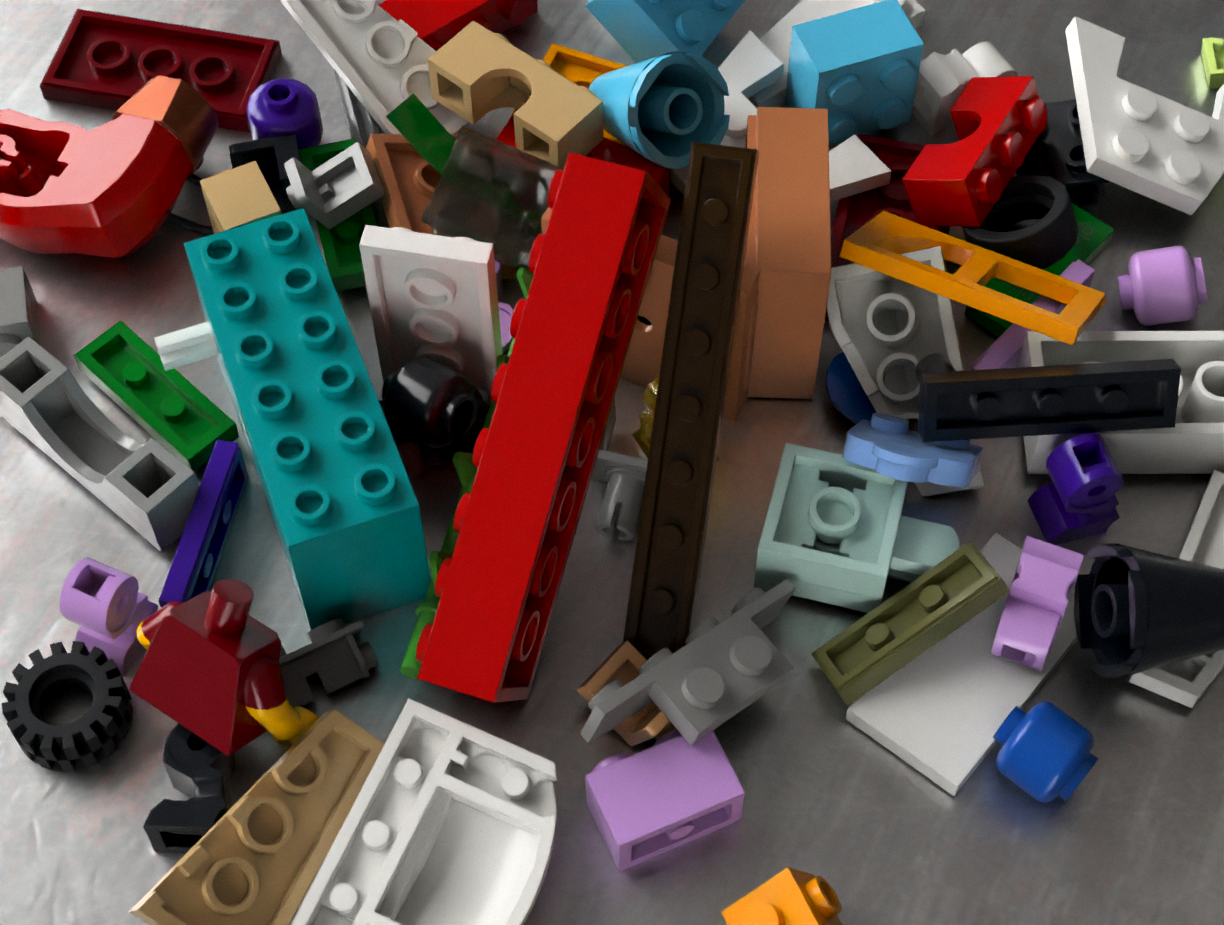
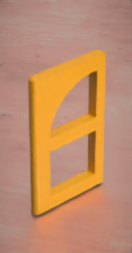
[839,211,1106,346]

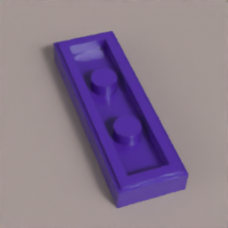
[158,439,249,608]

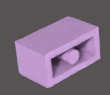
[585,729,745,872]

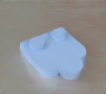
[842,413,984,487]

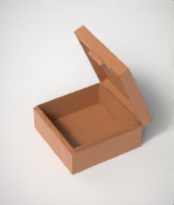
[541,107,831,422]

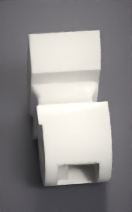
[912,41,1019,136]

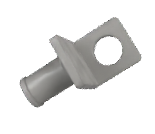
[591,398,648,541]

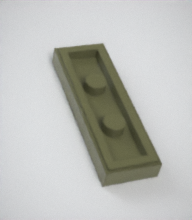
[811,541,1010,706]

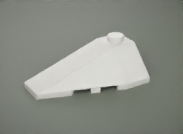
[827,246,984,498]

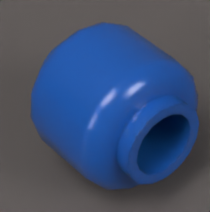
[992,701,1098,803]

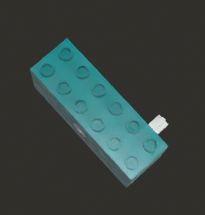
[154,208,431,630]

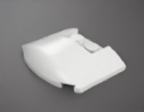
[291,698,558,925]

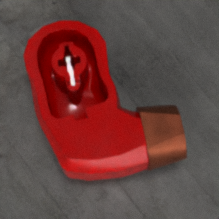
[0,75,219,258]

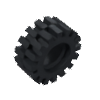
[1,641,133,772]

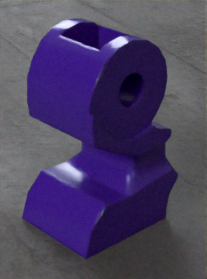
[1027,433,1123,545]

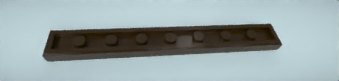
[623,142,759,660]

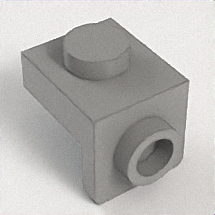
[284,142,385,230]

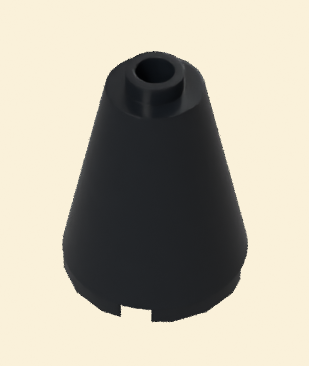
[1074,543,1224,678]

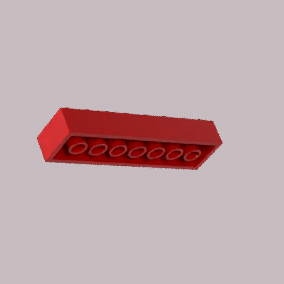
[416,152,671,703]

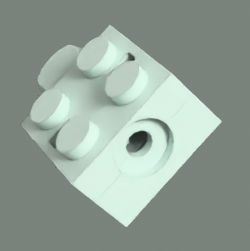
[754,442,960,613]

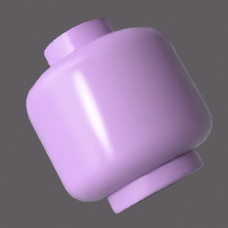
[1117,246,1207,326]

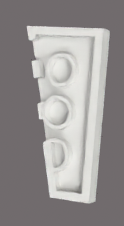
[280,0,471,136]

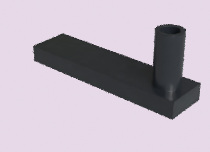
[916,353,1181,442]

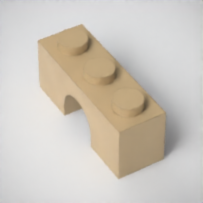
[428,21,603,176]

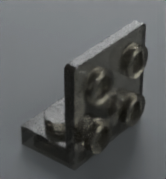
[421,126,564,267]

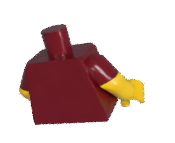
[130,579,319,756]

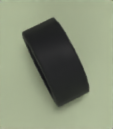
[962,175,1079,270]

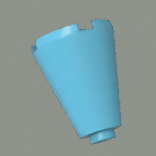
[589,51,730,169]

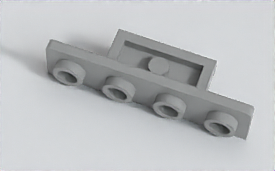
[580,579,796,745]

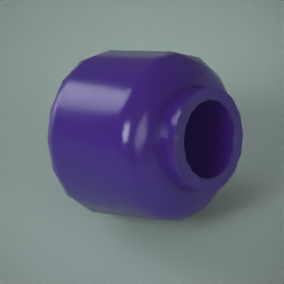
[246,78,323,156]

